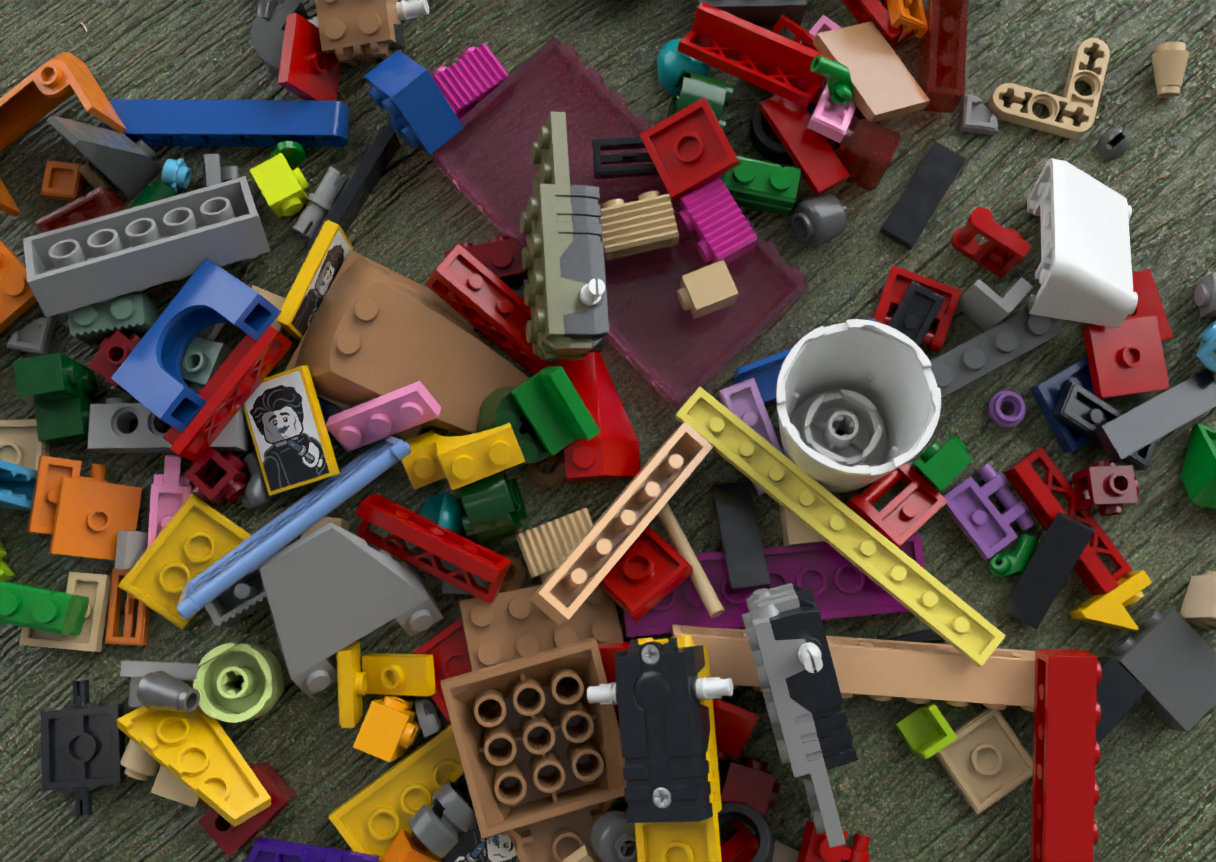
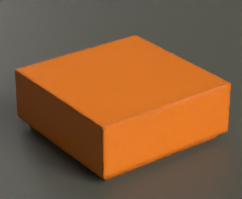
[40,160,85,202]

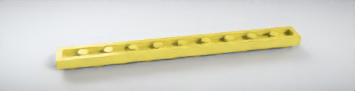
[675,387,1006,667]

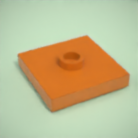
[49,477,142,561]

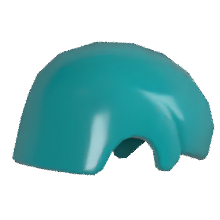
[657,37,710,95]
[420,491,464,534]

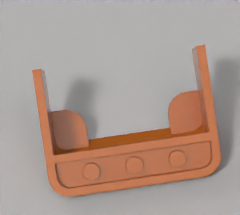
[0,52,127,217]

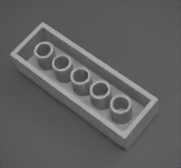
[23,176,271,317]

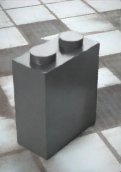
[1109,609,1216,732]

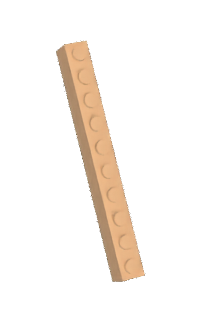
[671,624,1035,712]

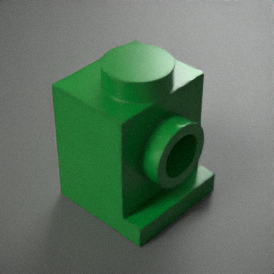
[910,436,973,492]

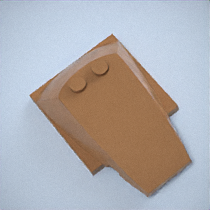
[285,250,529,441]
[440,637,627,862]

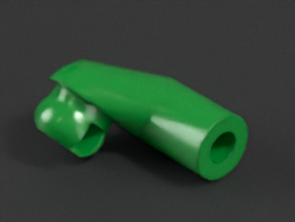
[810,54,853,106]
[989,533,1039,578]

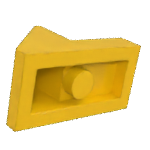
[1068,570,1153,631]

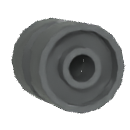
[407,779,477,858]

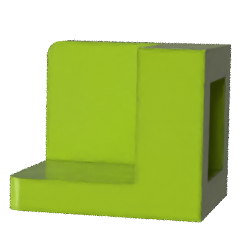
[893,703,958,760]

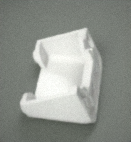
[1027,158,1138,328]

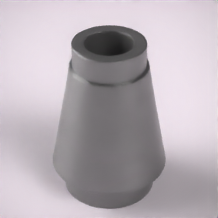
[137,671,200,713]

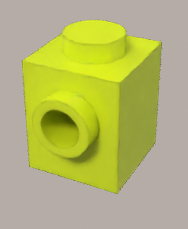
[250,153,310,218]

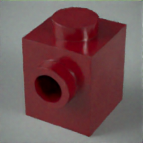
[720,757,779,815]

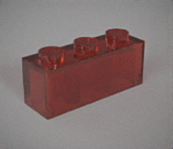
[919,0,969,113]

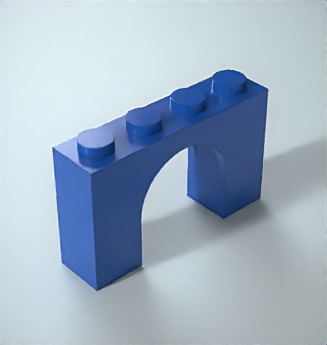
[111,258,281,433]

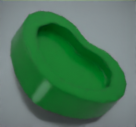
[269,140,307,166]

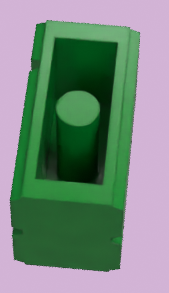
[723,156,801,216]
[0,581,89,635]

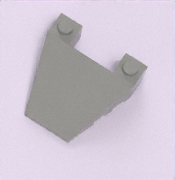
[258,522,444,697]

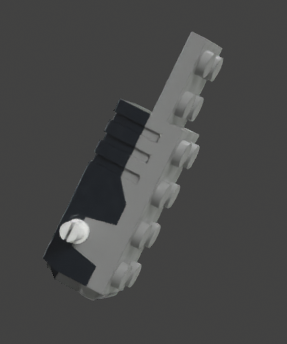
[742,583,858,848]

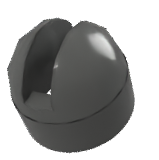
[1098,127,1131,159]

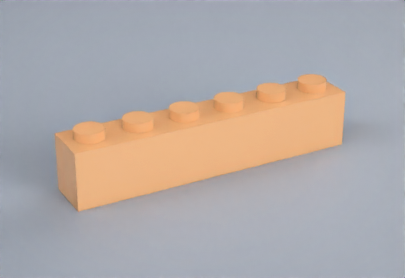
[530,422,714,626]

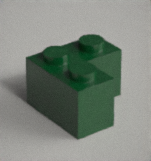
[14,352,97,447]

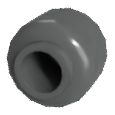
[792,192,847,246]
[590,810,638,862]

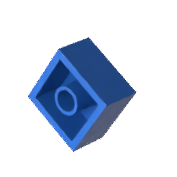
[364,50,464,155]

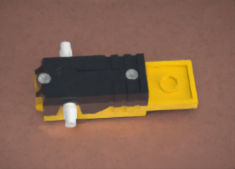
[587,635,733,862]

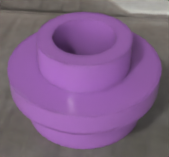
[988,390,1026,428]

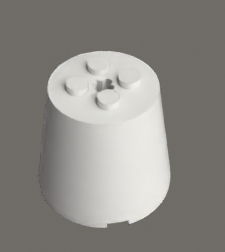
[776,319,941,492]

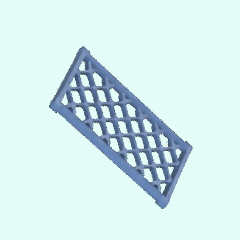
[177,436,411,620]

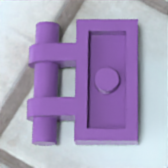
[943,462,1036,560]

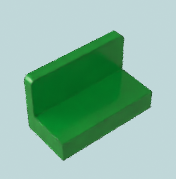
[512,366,601,455]

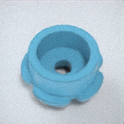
[161,158,192,193]

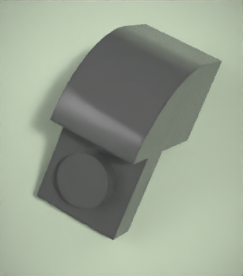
[251,0,309,79]

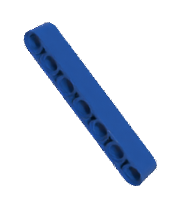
[101,99,350,147]

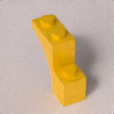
[401,423,525,490]

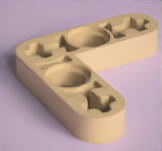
[988,38,1110,139]

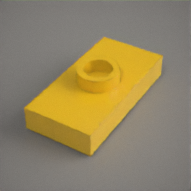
[336,641,368,728]
[361,653,436,697]

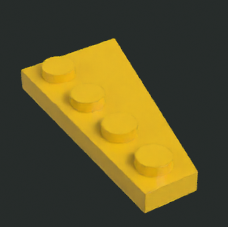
[117,682,271,827]
[328,723,464,862]

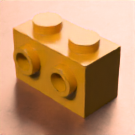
[353,695,421,762]

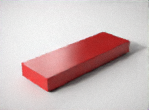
[759,95,850,197]

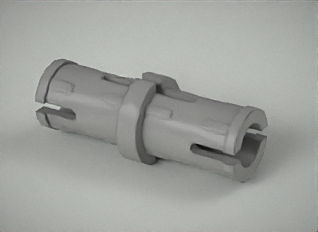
[292,166,349,240]

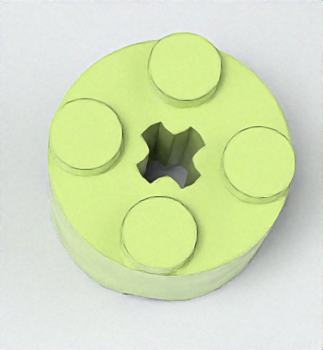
[193,643,284,723]

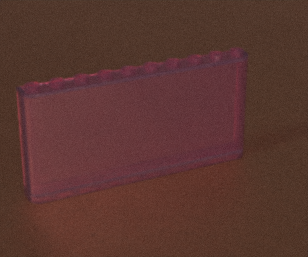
[430,36,808,410]

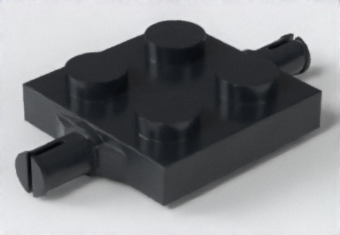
[40,680,126,816]

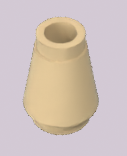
[1151,42,1190,98]

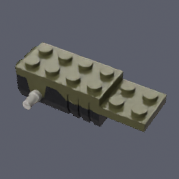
[520,112,610,362]

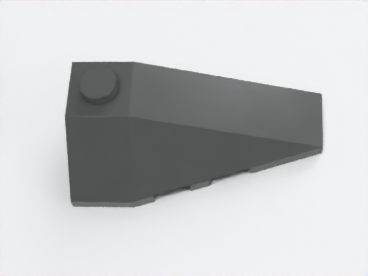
[46,115,162,200]

